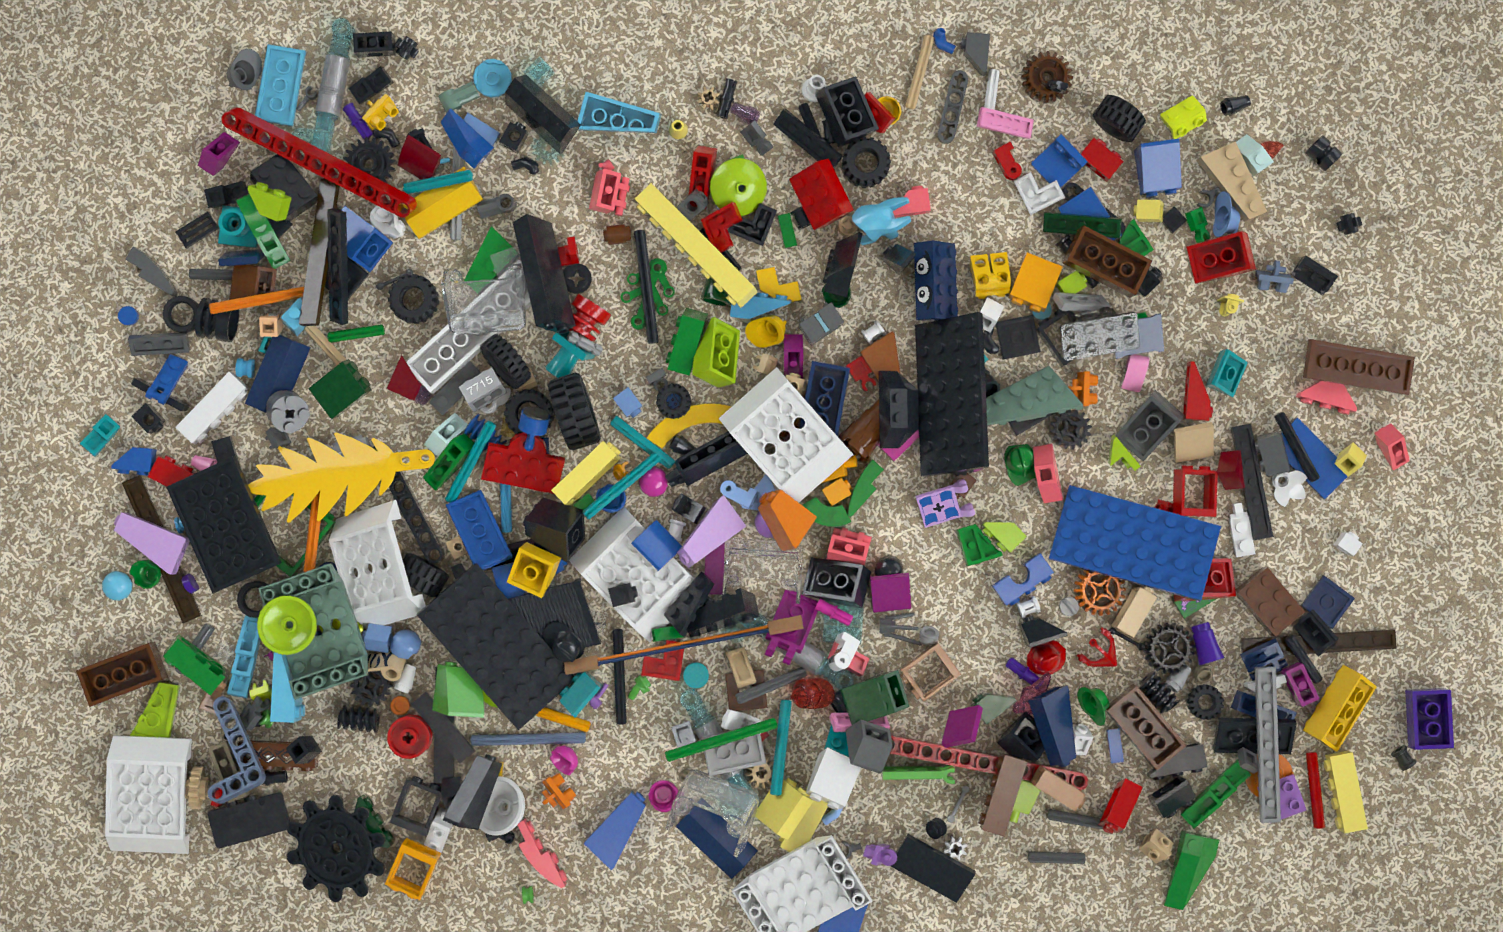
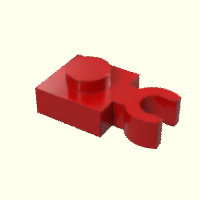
[845,356,876,392]

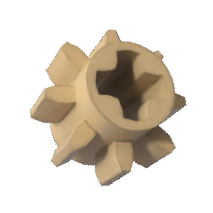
[697,87,720,111]

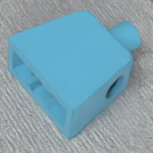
[281,297,322,336]

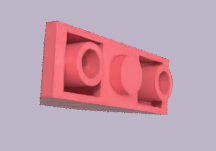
[1296,381,1357,415]
[1033,443,1063,503]

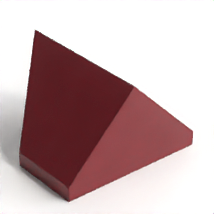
[386,354,422,401]

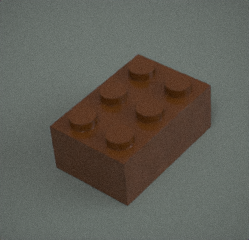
[1236,567,1305,637]

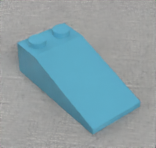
[270,652,305,723]

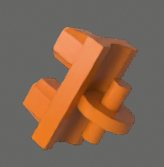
[1068,371,1098,407]
[542,773,576,809]

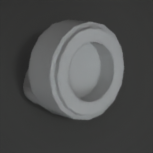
[1059,597,1079,616]
[919,626,939,645]

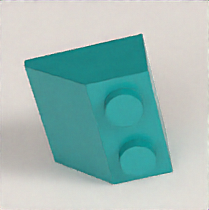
[559,671,603,717]

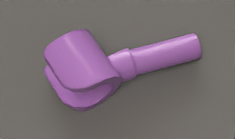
[590,683,609,709]

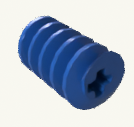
[464,414,507,451]

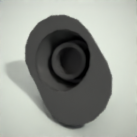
[226,48,262,91]

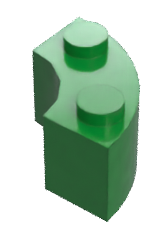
[802,497,851,527]

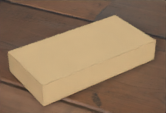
[726,647,756,689]

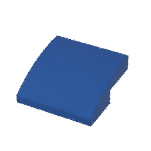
[631,520,682,571]

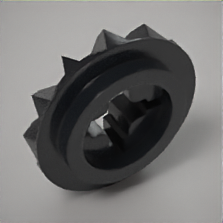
[563,263,592,294]

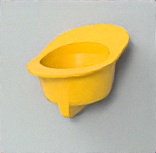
[745,315,787,348]

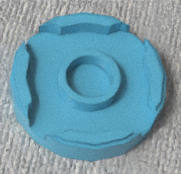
[473,59,512,98]

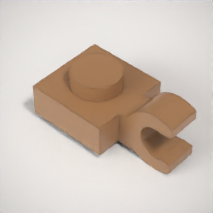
[199,680,227,715]

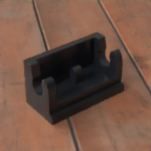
[1291,255,1338,296]
[1293,609,1339,657]

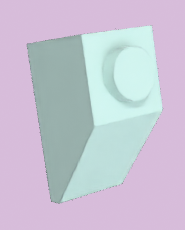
[1236,134,1274,176]
[424,413,468,457]

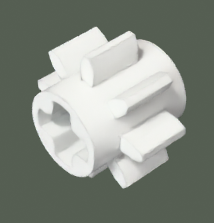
[943,836,968,860]

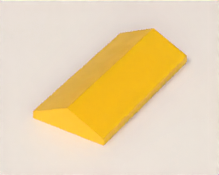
[403,166,483,239]

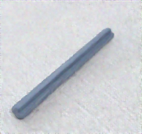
[471,732,586,746]

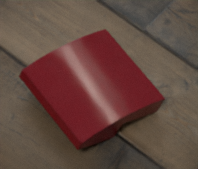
[397,135,441,180]

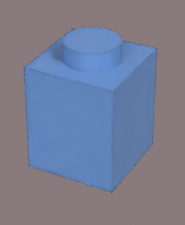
[613,387,643,418]
[362,623,393,653]

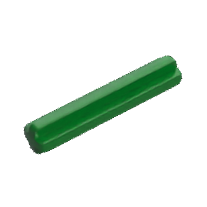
[327,324,385,343]

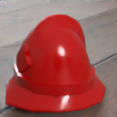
[1027,640,1066,676]

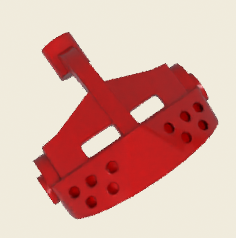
[1076,627,1117,667]

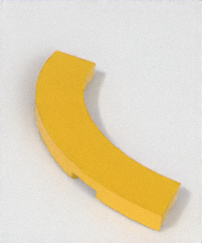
[647,404,731,449]

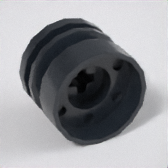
[195,297,240,342]

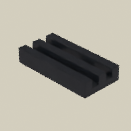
[175,211,219,249]

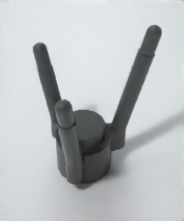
[879,613,922,646]

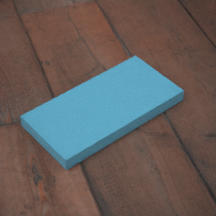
[255,44,306,126]

